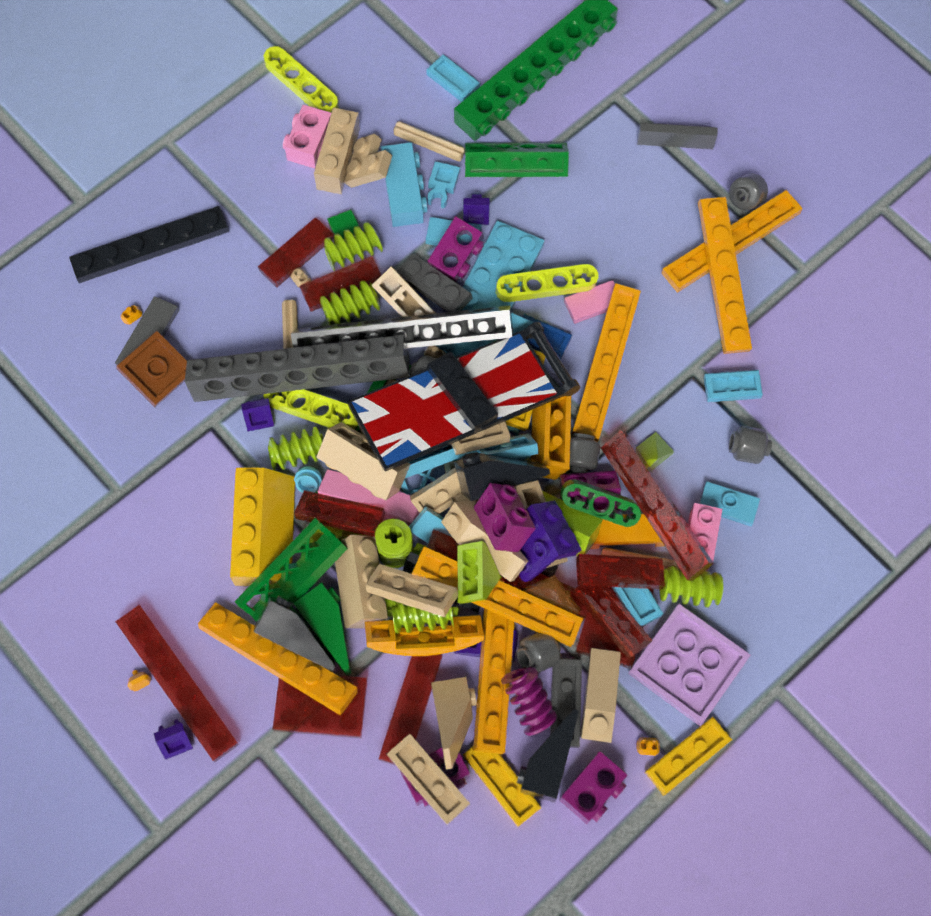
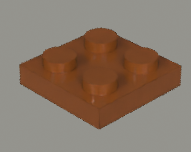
[116,331,187,407]

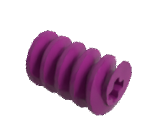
[501,667,557,736]

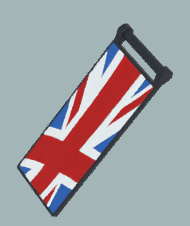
[348,322,581,471]

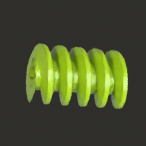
[324,222,383,271]
[320,281,380,325]
[267,427,323,471]
[375,519,413,568]
[659,565,724,608]
[392,602,454,634]

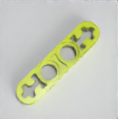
[263,46,339,113]
[495,264,599,302]
[263,389,358,429]

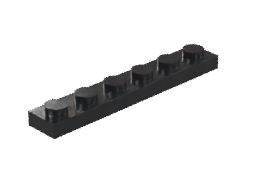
[69,206,229,283]

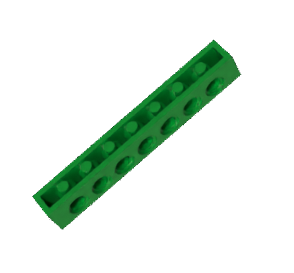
[454,0,618,141]

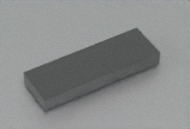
[637,123,718,149]
[115,296,179,366]
[550,658,582,748]

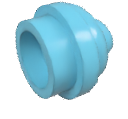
[294,466,323,494]

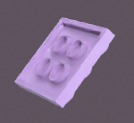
[628,604,751,726]

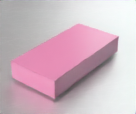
[564,280,615,324]

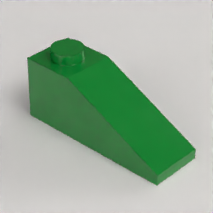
[294,583,351,677]

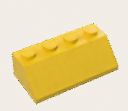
[230,468,295,586]

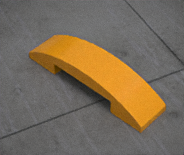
[590,514,684,549]
[365,615,484,656]

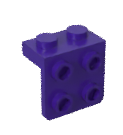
[519,500,582,582]

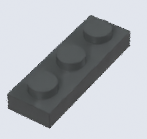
[397,254,473,312]

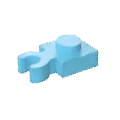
[428,161,460,209]

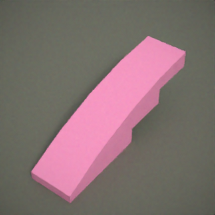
[318,469,419,526]

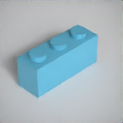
[381,142,428,227]

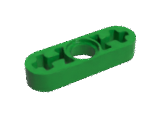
[561,479,641,527]

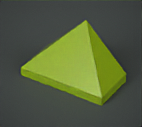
[614,432,674,486]
[457,541,501,604]

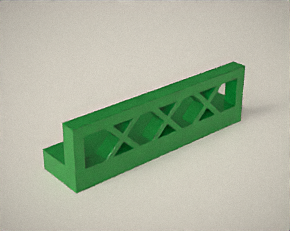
[465,143,569,177]
[234,518,348,622]

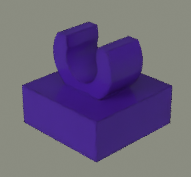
[463,193,490,225]
[241,398,274,432]
[154,719,193,760]

